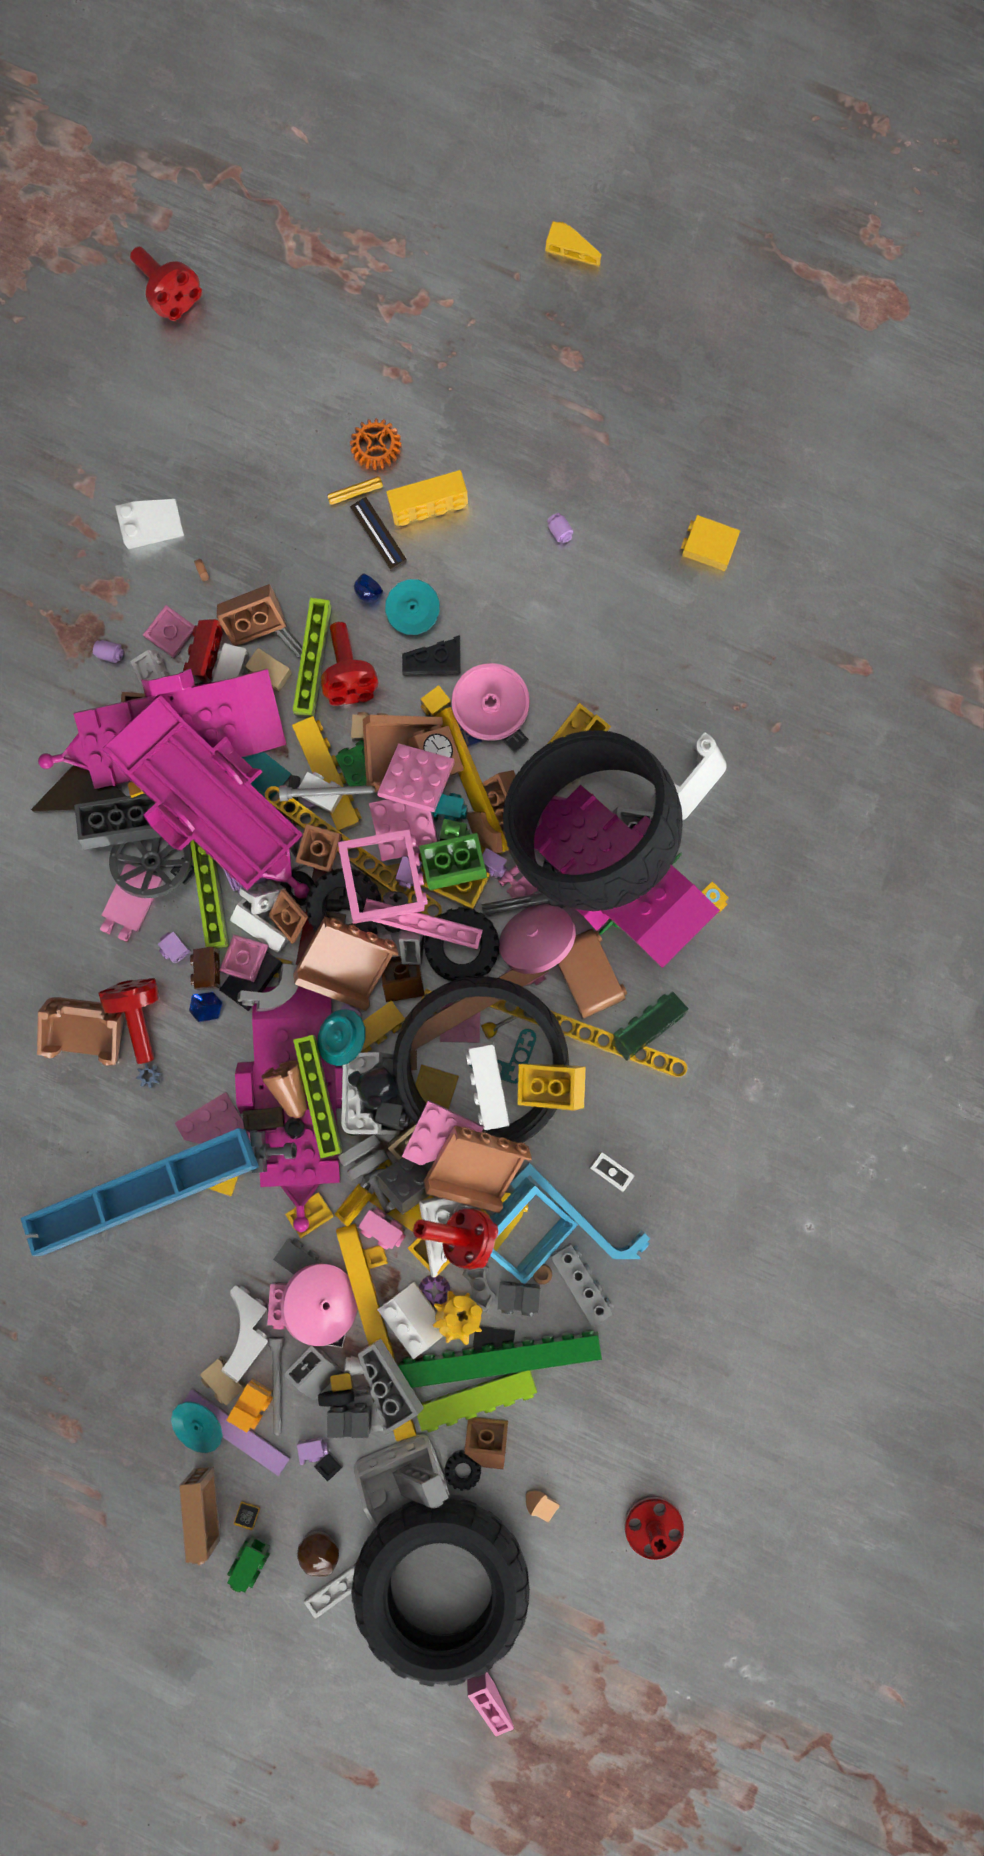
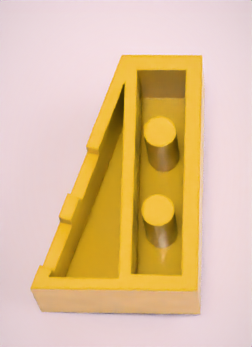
[360,1001,405,1053]

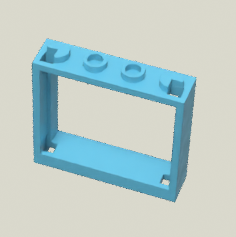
[490,1178,578,1284]

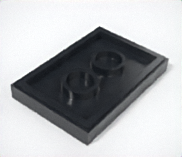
[219,951,283,1011]

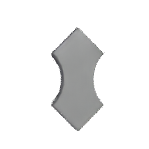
[462,1265,497,1313]

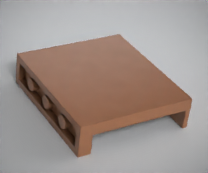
[363,715,447,792]
[293,917,398,1011]
[424,1125,532,1213]

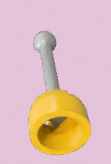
[481,1011,527,1039]

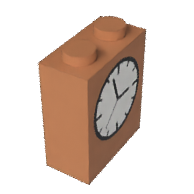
[407,725,464,776]

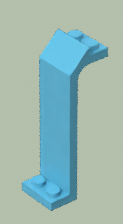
[510,1163,650,1259]

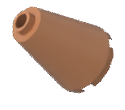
[261,1060,307,1118]

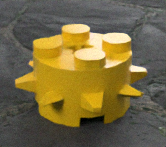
[433,1291,483,1345]

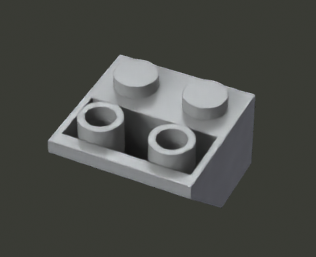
[283,1345,342,1400]

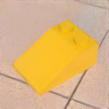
[517,1063,586,1110]

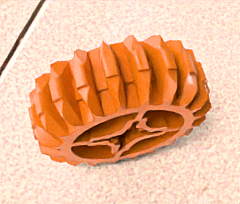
[350,418,402,471]

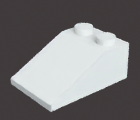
[115,499,184,549]

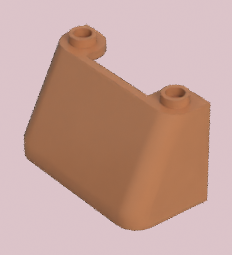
[557,929,627,1020]
[37,997,125,1066]

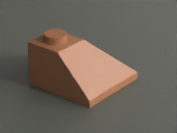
[295,824,342,872]
[269,889,308,944]
[464,1417,508,1470]

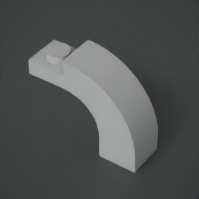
[237,963,299,1012]

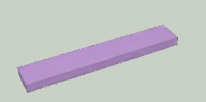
[182,1389,290,1476]

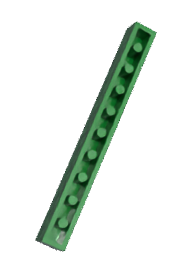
[398,1329,602,1388]

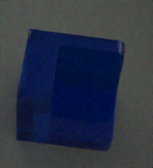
[189,992,222,1022]

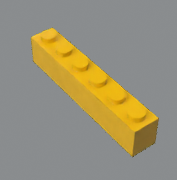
[292,716,362,833]

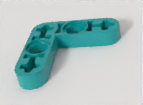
[469,1029,536,1084]

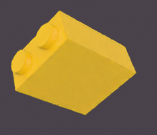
[681,515,741,571]

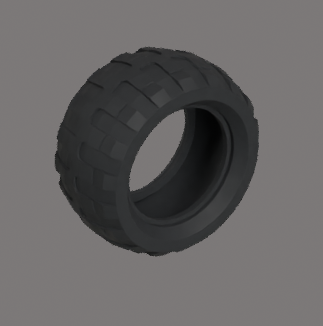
[351,1498,530,1687]

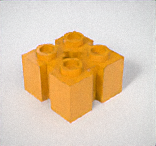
[226,1378,273,1433]

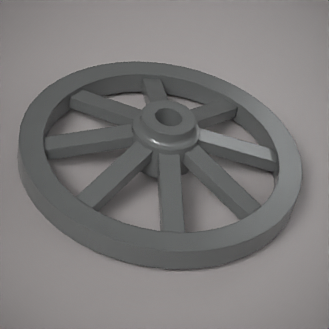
[109,838,192,898]

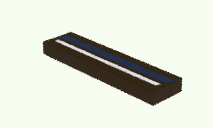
[350,497,407,571]

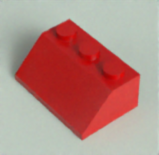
[183,619,224,684]

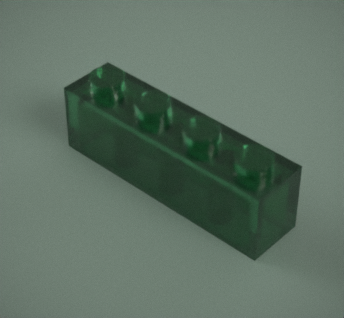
[611,992,689,1061]

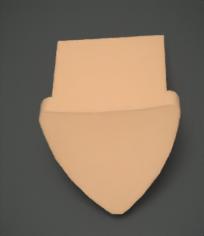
[526,1491,560,1522]

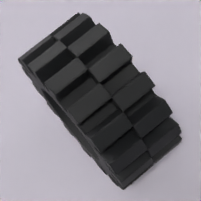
[445,1451,481,1491]

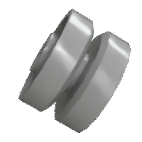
[338,1135,389,1181]

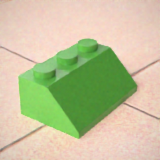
[419,833,487,891]

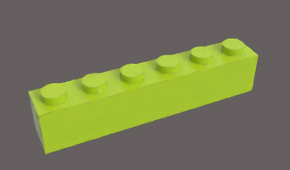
[293,598,332,718]
[190,840,229,949]
[293,1035,343,1158]
[417,1370,537,1433]

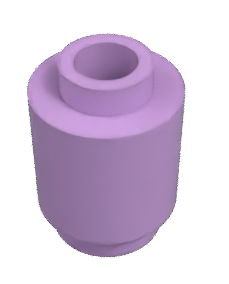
[547,513,574,543]
[93,640,124,663]

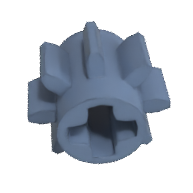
[136,1064,162,1088]

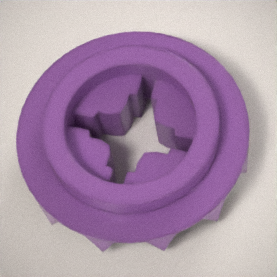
[419,1275,450,1307]

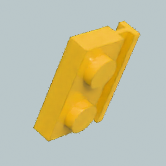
[285,1192,334,1239]

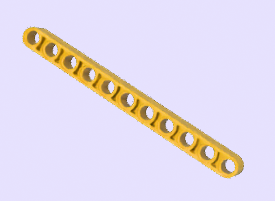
[265,786,442,917]
[489,999,687,1077]
[336,1223,417,1442]

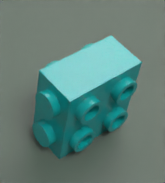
[432,793,468,822]

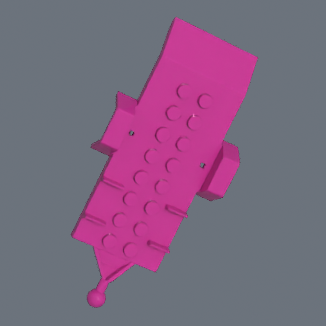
[38,669,286,789]
[102,695,310,899]
[534,784,720,968]
[235,986,343,1232]

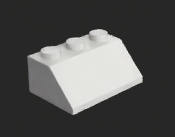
[230,898,289,953]
[378,1282,443,1359]

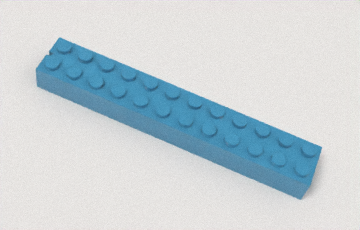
[20,1128,259,1256]

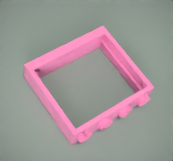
[338,829,428,924]

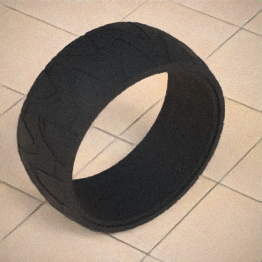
[503,730,683,911]
[393,976,569,1143]

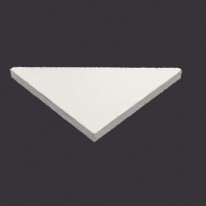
[419,1197,481,1277]

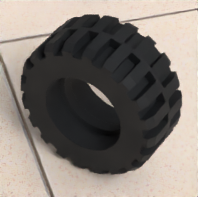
[305,868,382,933]
[424,907,499,981]

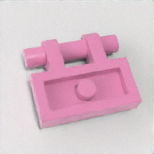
[498,865,538,898]

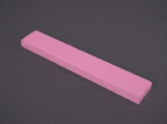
[363,899,483,949]

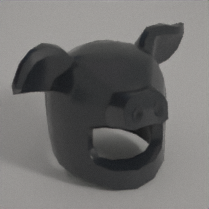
[348,1066,398,1109]

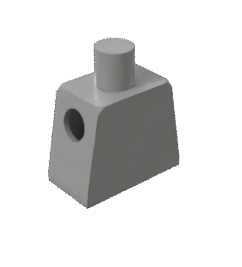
[399,929,424,965]

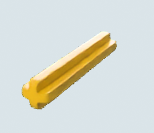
[327,476,383,504]

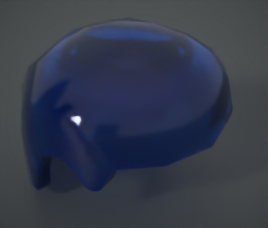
[354,574,383,603]

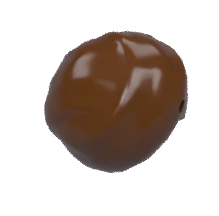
[297,1531,339,1577]

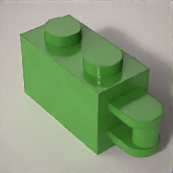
[439,819,471,841]

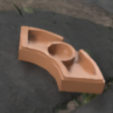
[467,811,502,853]

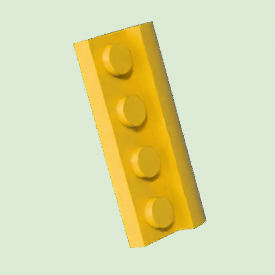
[546,703,611,745]

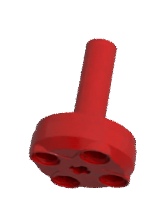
[130,247,202,321]
[321,622,378,706]
[99,978,159,1064]
[413,1208,498,1269]
[625,1496,684,1560]

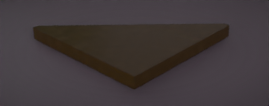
[31,765,126,813]

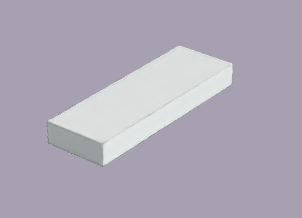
[304,1564,355,1619]

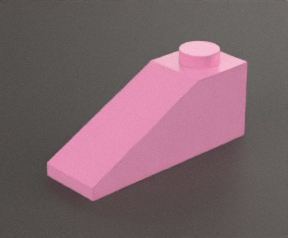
[467,1672,514,1736]

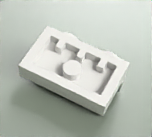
[131,650,170,691]
[240,880,286,915]

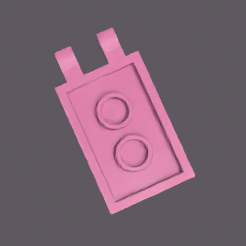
[100,863,162,942]

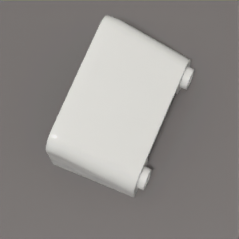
[651,732,727,820]
[342,1052,399,1135]

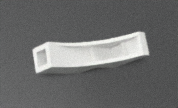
[221,1285,268,1383]

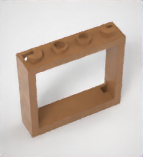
[179,1466,220,1565]

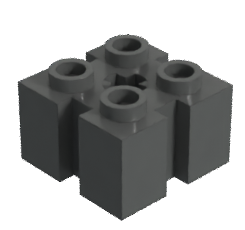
[498,1281,540,1316]
[327,1403,371,1438]

